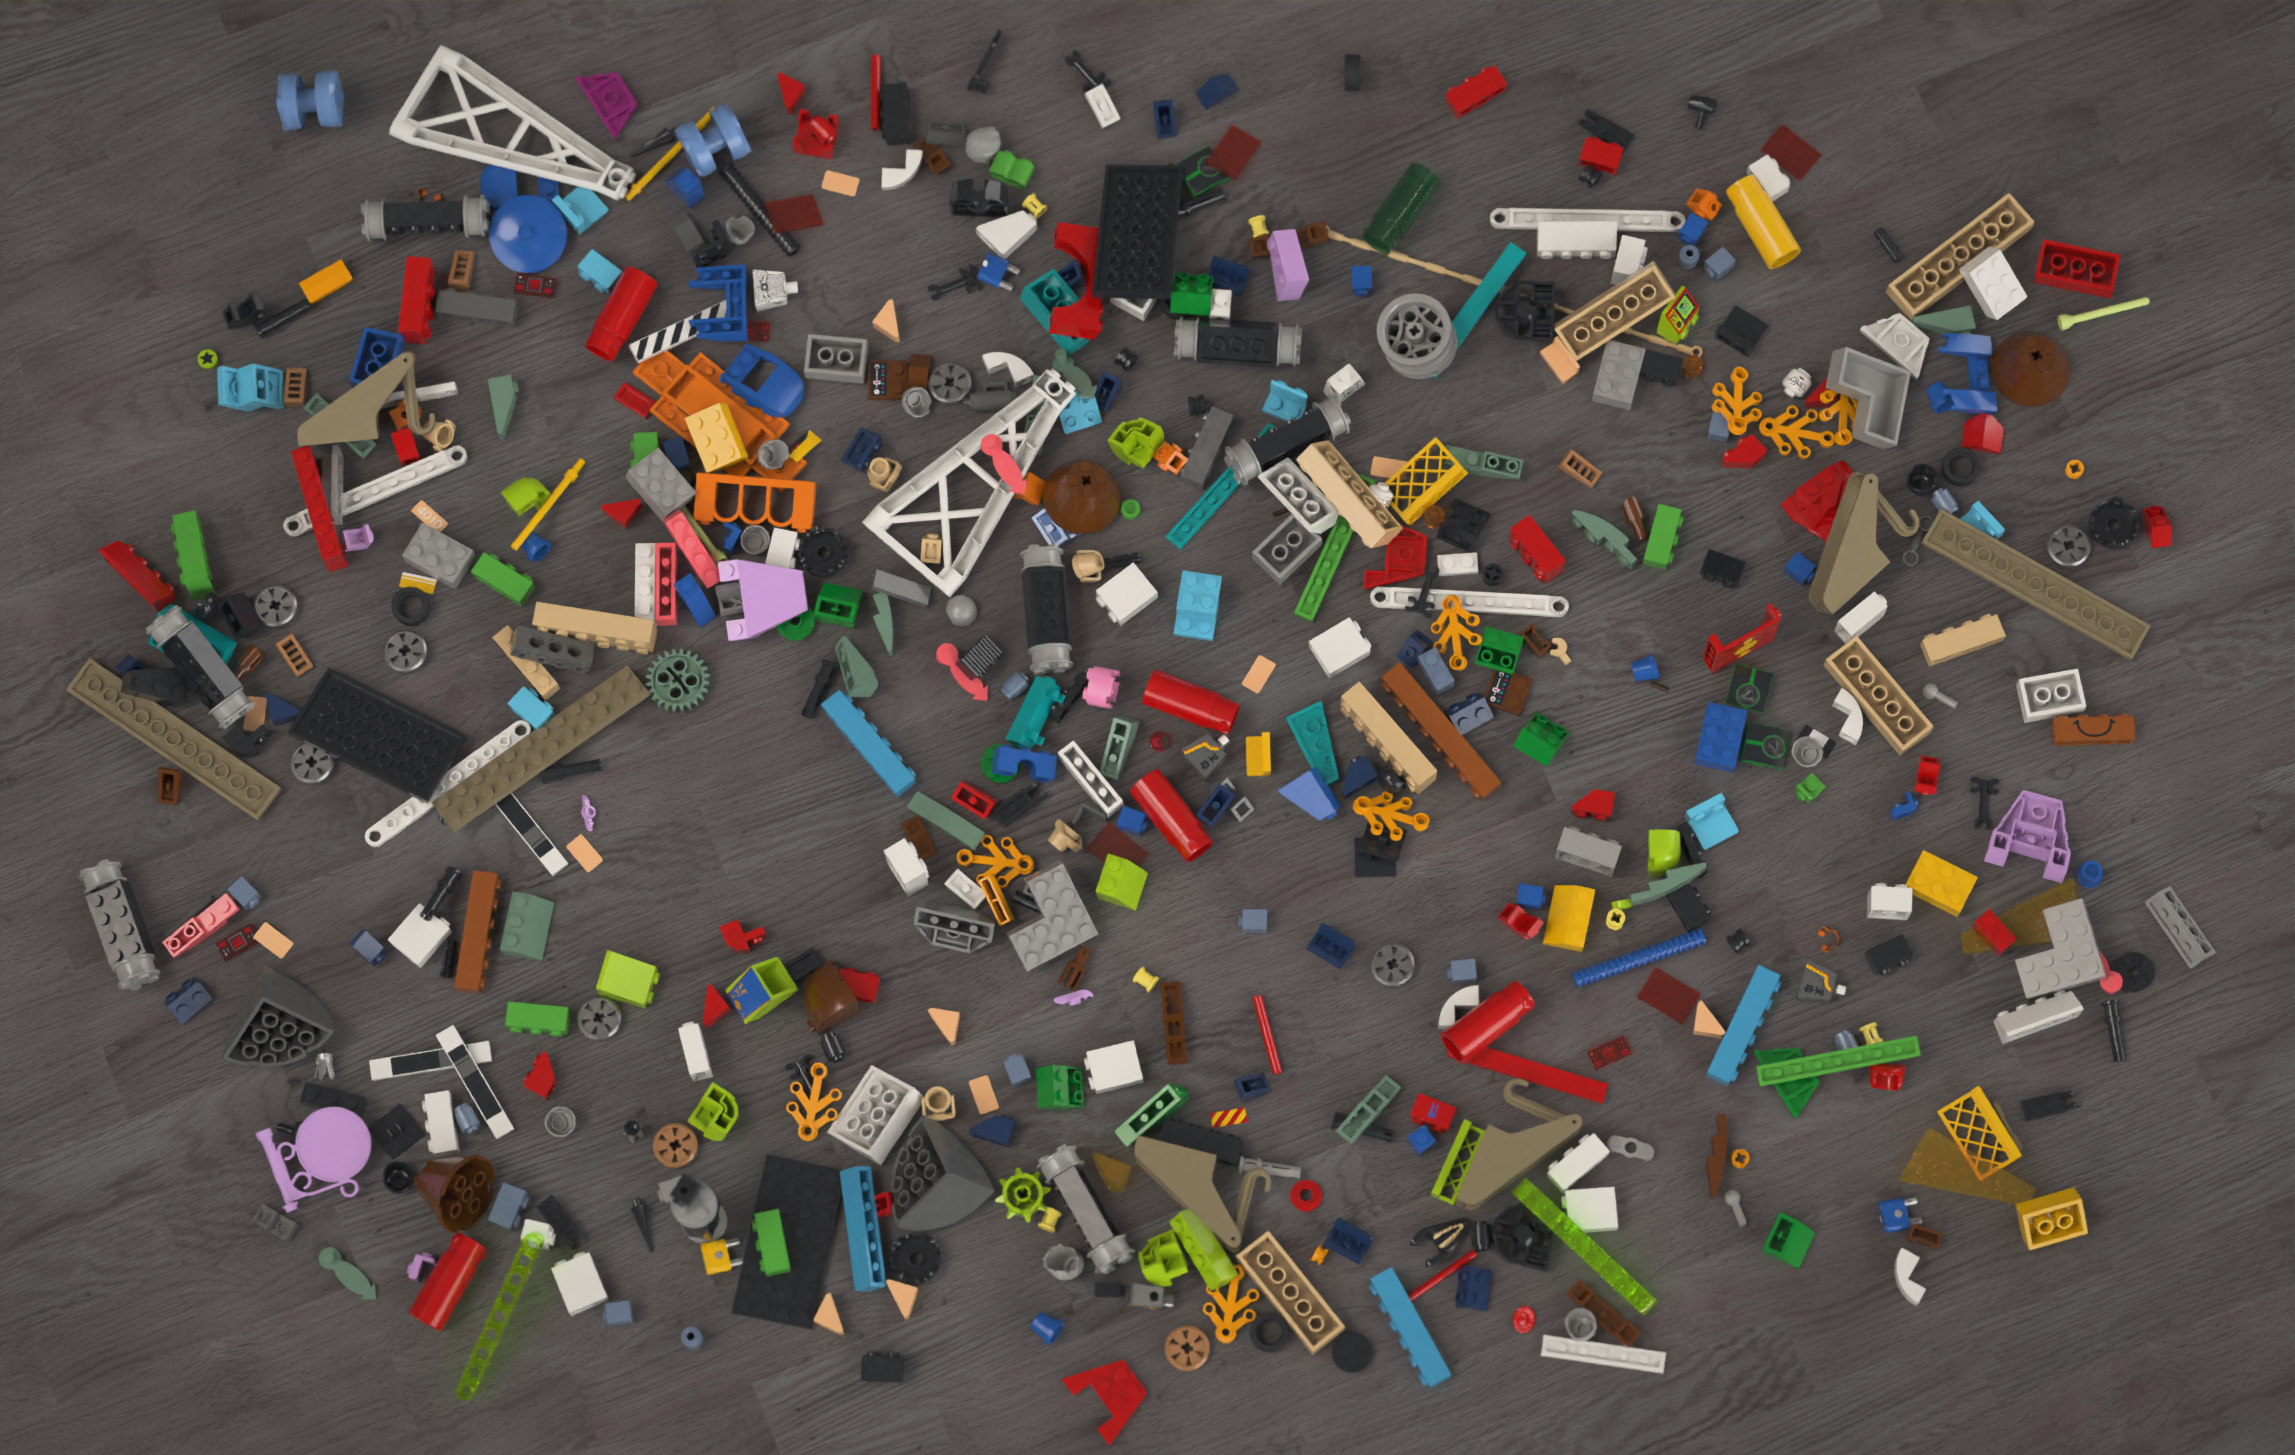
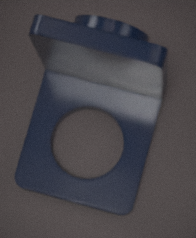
[1397,630,1433,668]

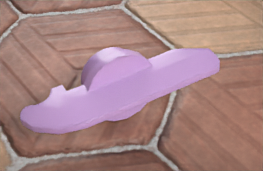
[581,795,596,831]
[1054,990,1093,1006]

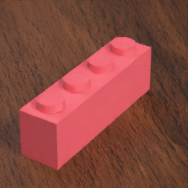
[662,509,720,589]
[655,543,678,626]

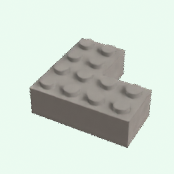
[1826,347,1911,449]
[1006,860,1098,971]
[2015,898,2107,1001]

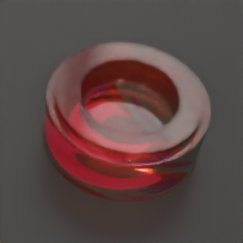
[1150,731,1170,752]

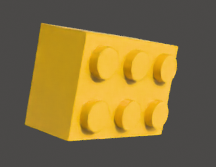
[685,403,749,473]
[1906,850,1978,917]
[2015,1187,2088,1250]

